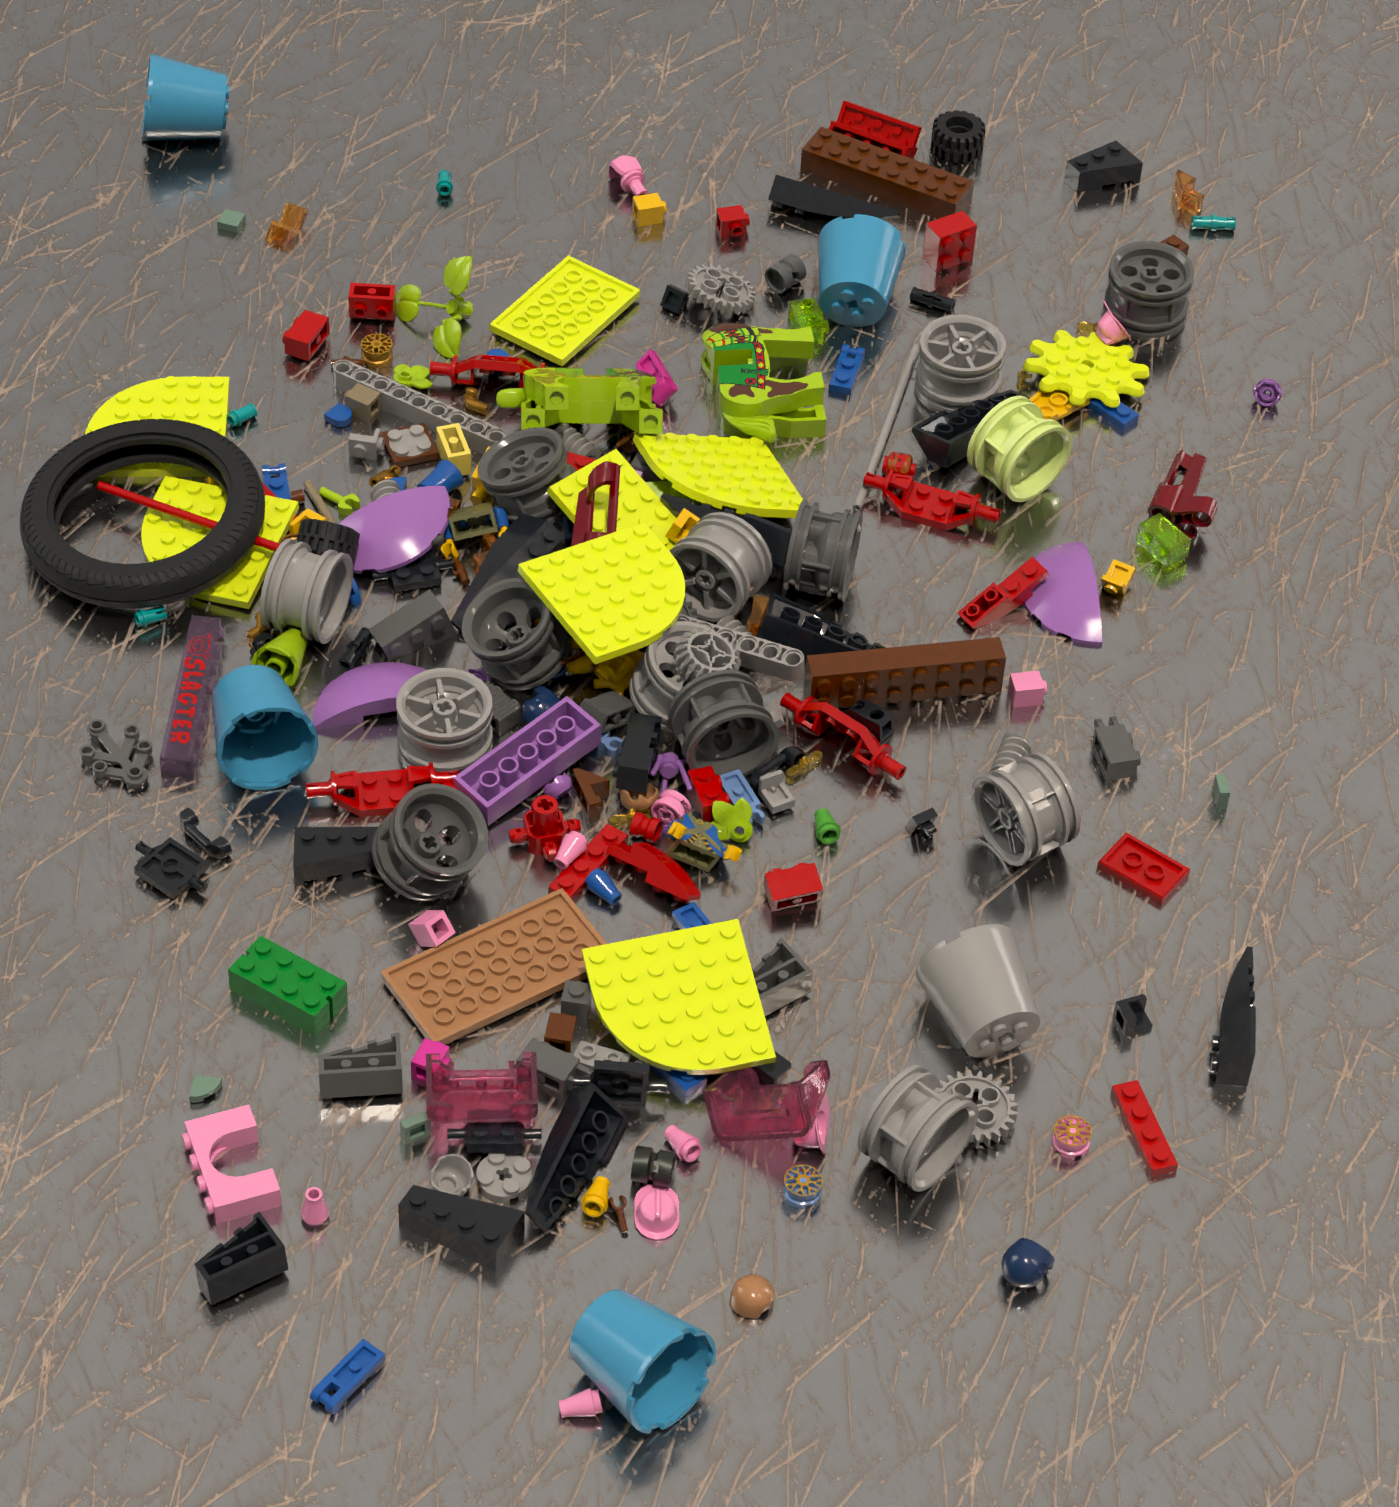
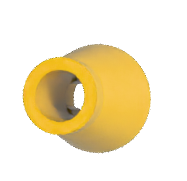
[581,1176,610,1217]

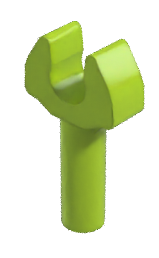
[319,487,360,516]

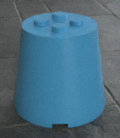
[142,54,230,141]
[818,214,906,327]
[212,665,318,790]
[569,1289,716,1433]

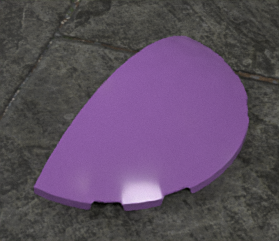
[339,486,451,574]
[1023,542,1103,646]
[313,662,426,730]

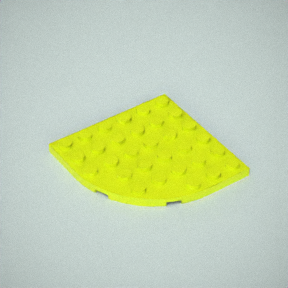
[85,376,230,477]
[633,433,803,518]
[141,476,299,609]
[518,522,685,664]
[582,919,776,1075]

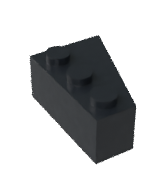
[1064,141,1143,193]
[612,713,662,793]
[194,1212,288,1305]

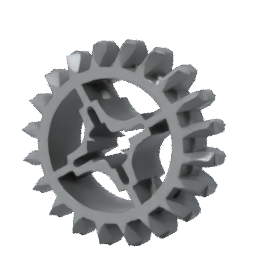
[673,627,741,680]

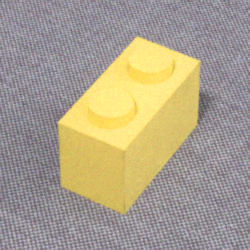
[436,423,471,476]

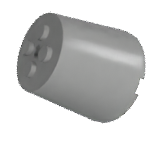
[916,924,1040,1058]

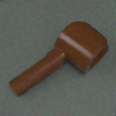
[291,489,305,517]
[608,1195,628,1233]

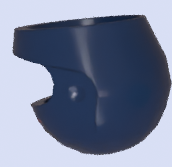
[521,686,560,726]
[1001,1238,1055,1289]

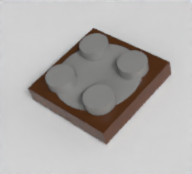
[381,423,439,467]

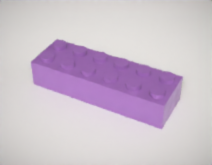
[453,696,601,826]

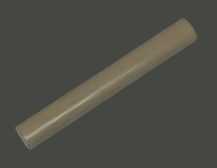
[303,480,337,524]

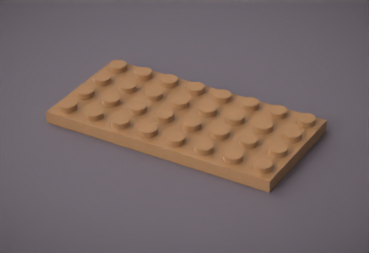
[380,888,607,1045]

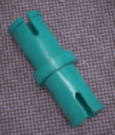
[1191,214,1236,232]

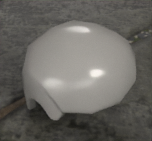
[429,1154,474,1196]

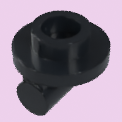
[250,632,275,656]

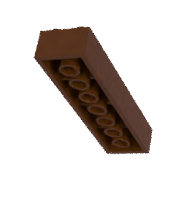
[800,127,974,219]
[804,637,1006,708]

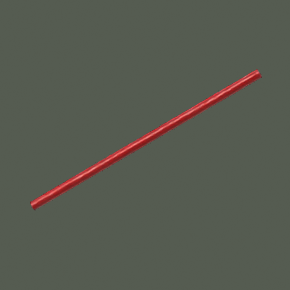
[97,481,280,552]

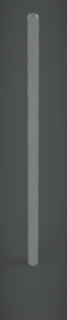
[853,344,919,512]

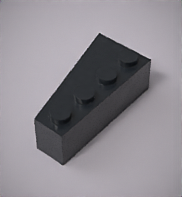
[293,827,378,887]
[398,1185,525,1271]

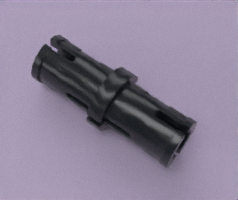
[910,287,956,313]
[338,627,373,671]

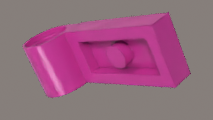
[635,349,678,407]

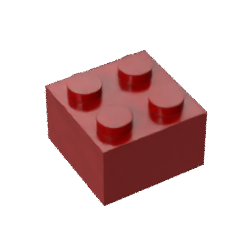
[922,211,977,272]

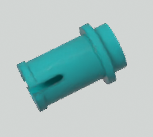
[436,170,453,196]
[227,403,258,427]
[134,605,167,628]

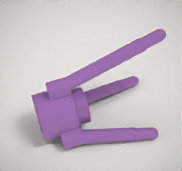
[650,752,692,795]

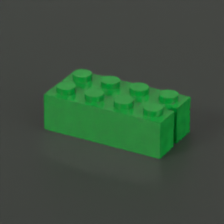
[228,936,348,1037]

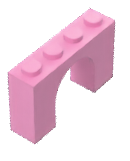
[181,1104,281,1224]

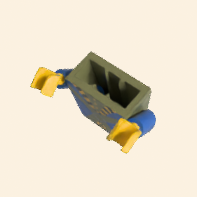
[441,502,509,559]
[662,811,742,872]

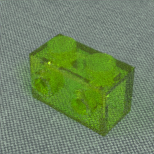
[788,298,829,345]
[1135,513,1191,568]

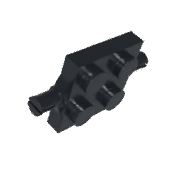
[371,548,454,593]
[134,837,209,899]
[573,1060,667,1106]
[447,1112,542,1153]

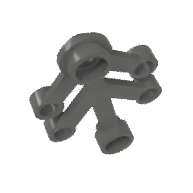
[79,719,152,789]

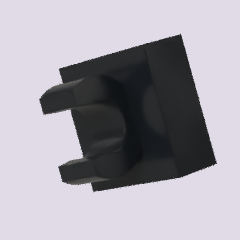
[660,284,689,314]
[905,807,938,841]

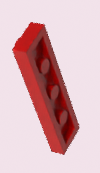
[548,824,628,901]
[1111,1080,1178,1177]

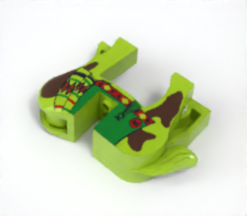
[701,323,826,443]
[496,368,663,434]

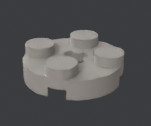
[476,1153,532,1203]

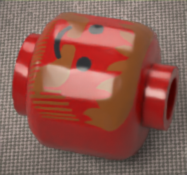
[882,451,917,477]

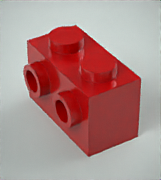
[348,283,396,320]
[282,310,330,361]
[686,765,730,823]
[763,862,823,912]

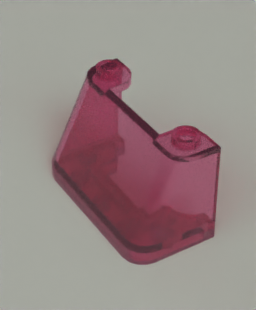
[426,1052,538,1124]
[702,1060,831,1142]

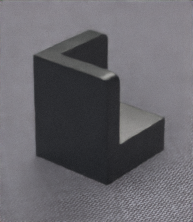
[1113,994,1153,1038]
[749,1051,791,1095]

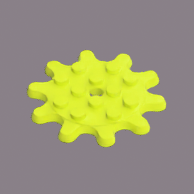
[1023,330,1150,408]

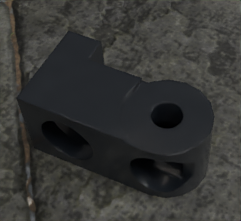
[845,699,894,744]

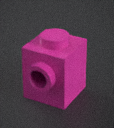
[411,1038,452,1087]

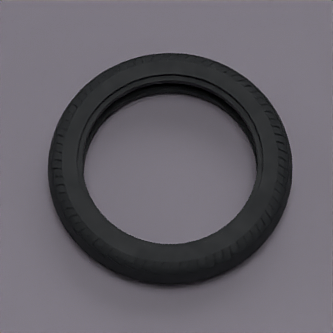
[20,419,265,609]

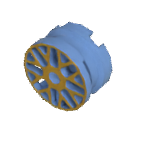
[783,1165,823,1209]

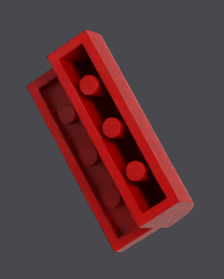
[829,100,922,159]

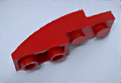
[957,556,1049,629]
[606,842,701,903]

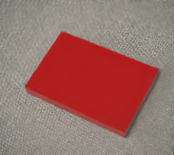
[1097,832,1190,905]

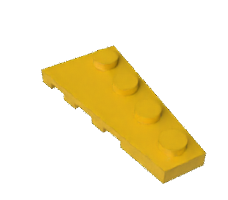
[1029,390,1090,421]

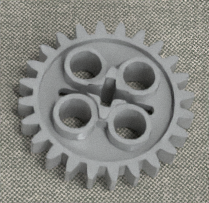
[685,264,756,315]
[938,1070,1018,1148]

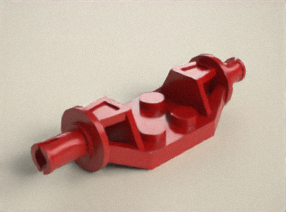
[429,354,546,388]
[863,470,1001,531]
[780,692,907,780]
[306,762,459,817]

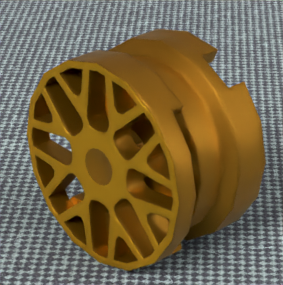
[361,334,393,368]

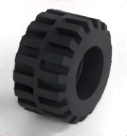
[931,110,986,163]
[296,519,360,563]

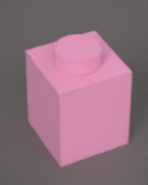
[1008,671,1047,708]
[408,910,456,947]

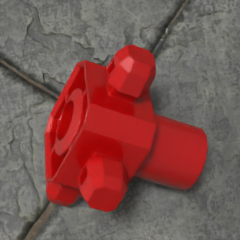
[509,795,581,862]

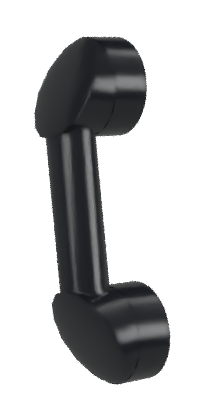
[749,746,806,793]
[180,808,232,859]

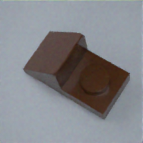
[572,768,610,822]

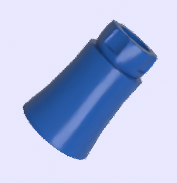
[417,460,464,494]

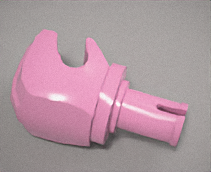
[608,155,649,196]

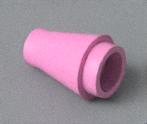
[553,831,588,870]
[664,1125,702,1162]
[301,1187,329,1226]
[559,1388,603,1418]

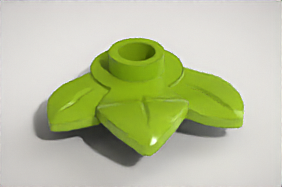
[393,364,433,389]
[710,797,753,843]

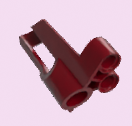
[1148,450,1217,539]
[571,461,620,546]

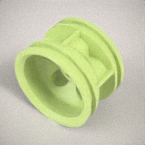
[967,396,1072,502]

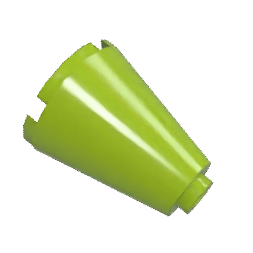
[251,628,308,687]

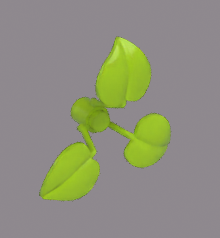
[395,256,473,359]

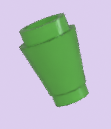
[814,808,841,844]

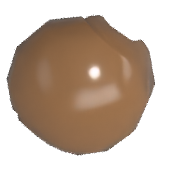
[619,782,659,812]
[729,1274,775,1319]

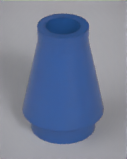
[585,868,622,906]

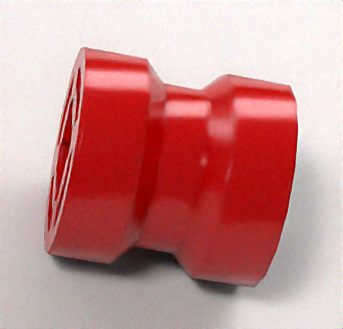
[629,812,663,844]

